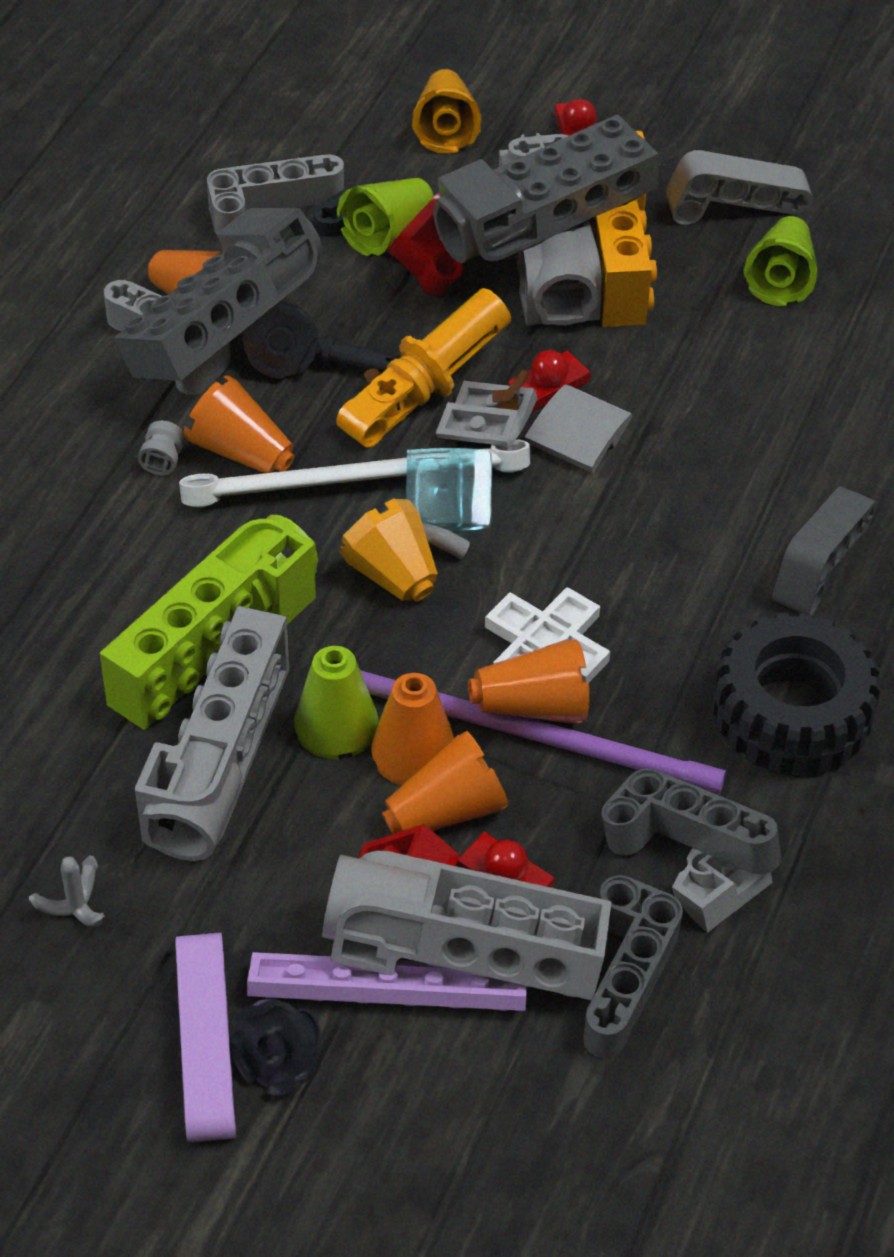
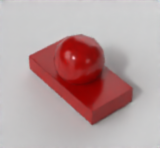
[554,99,597,136]
[508,350,591,412]
[457,832,555,888]

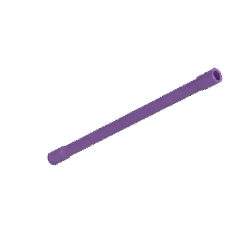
[360,670,726,795]

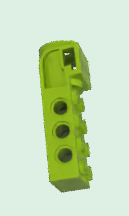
[99,515,318,730]

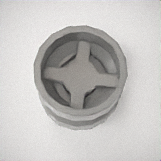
[138,420,186,476]

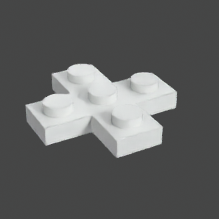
[485,587,610,683]

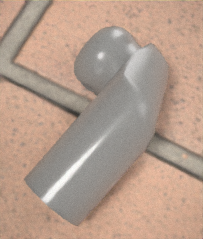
[422,522,470,559]

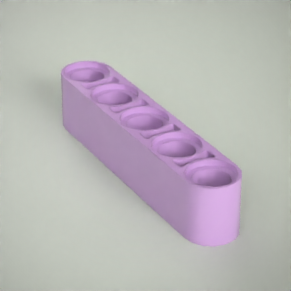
[176,933,236,1143]

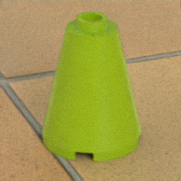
[337,178,434,256]
[743,216,818,306]
[294,646,378,759]

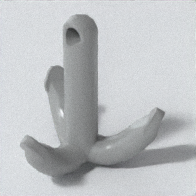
[29,855,105,927]

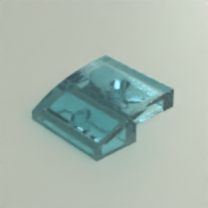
[406,448,492,531]

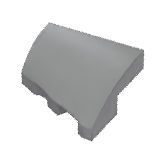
[672,848,773,933]

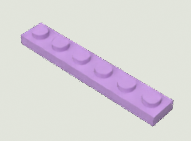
[247,952,526,1011]

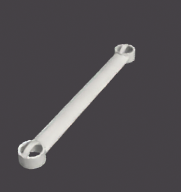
[179,439,530,508]

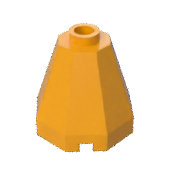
[339,498,438,602]

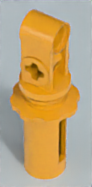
[336,288,511,448]

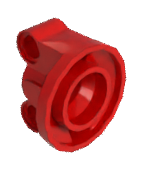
[387,192,463,296]

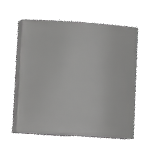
[436,381,537,446]
[525,384,633,474]

